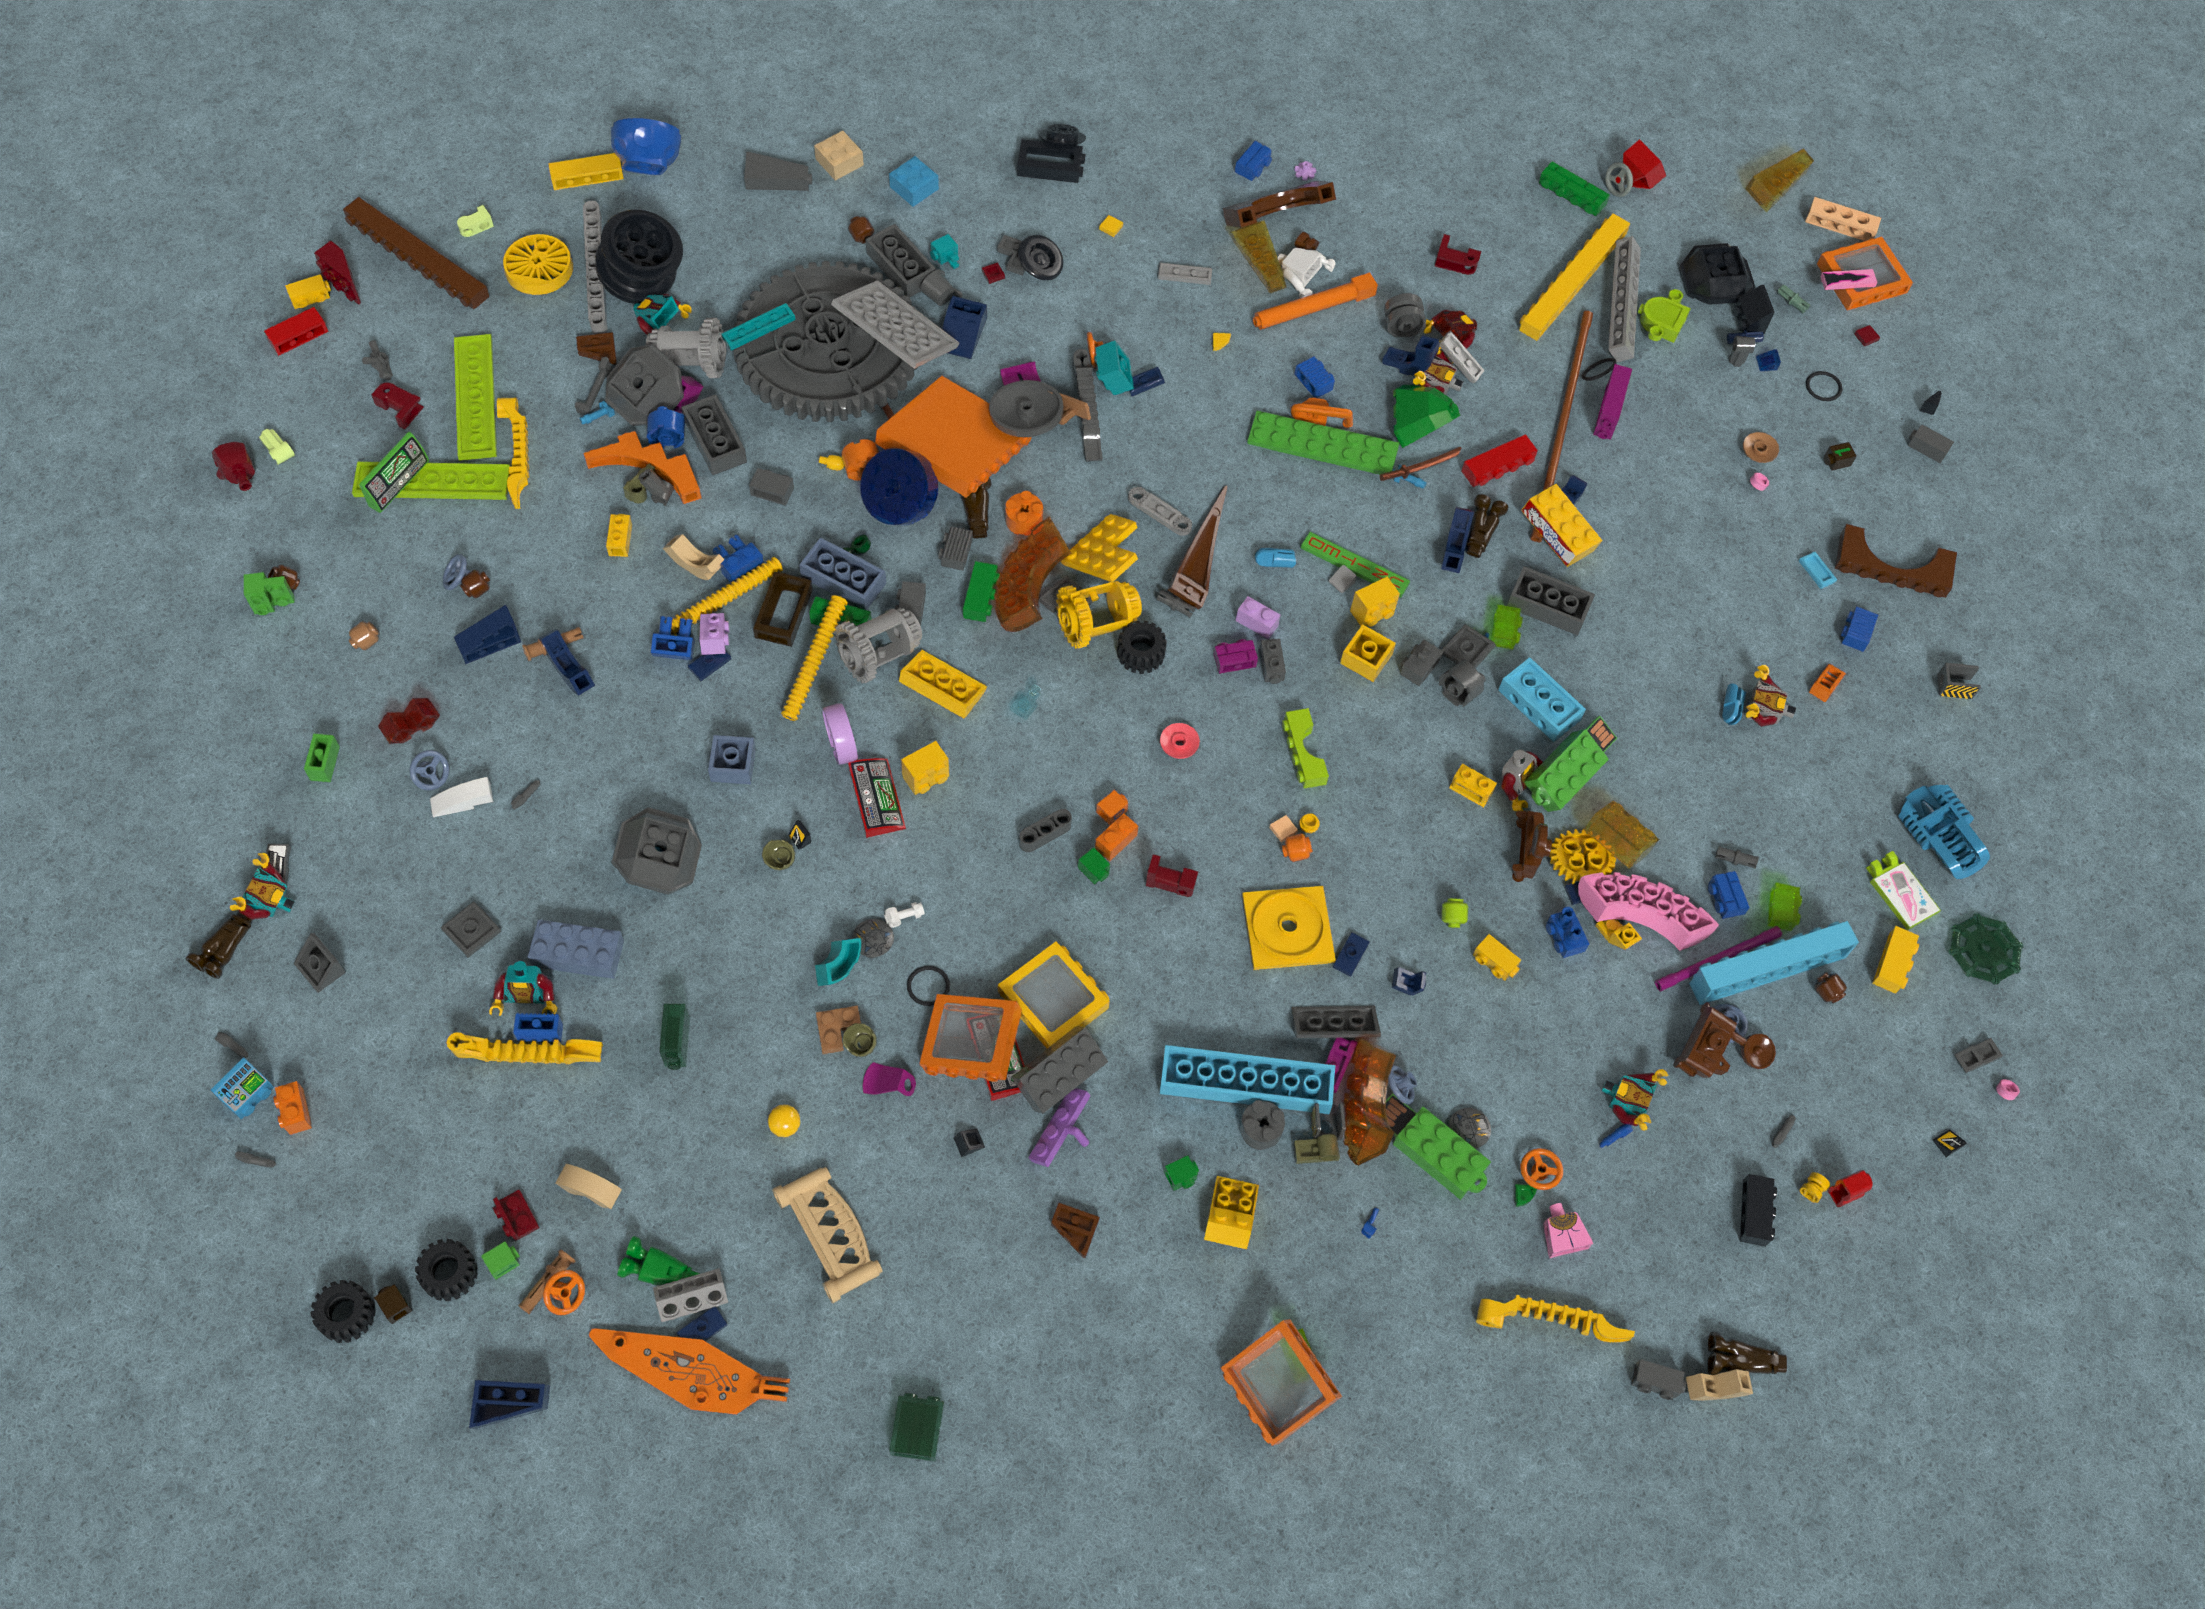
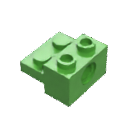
[244,572,295,615]

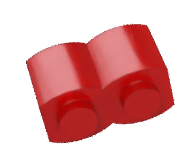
[1828,1170,1873,1207]

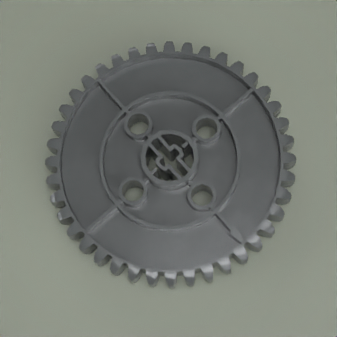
[733,261,918,422]

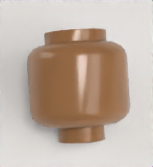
[348,621,380,650]

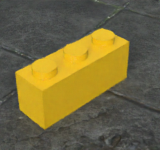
[1872,926,1919,994]

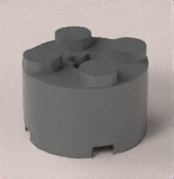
[1439,660,1486,707]
[1240,1100,1285,1150]

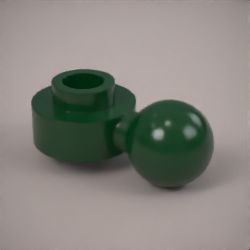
[842,535,871,555]

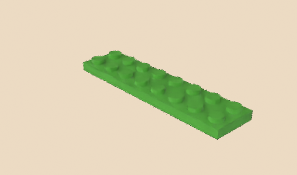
[1248,411,1399,475]

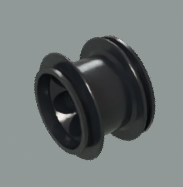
[595,209,683,304]

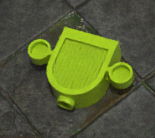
[1638,289,1691,343]

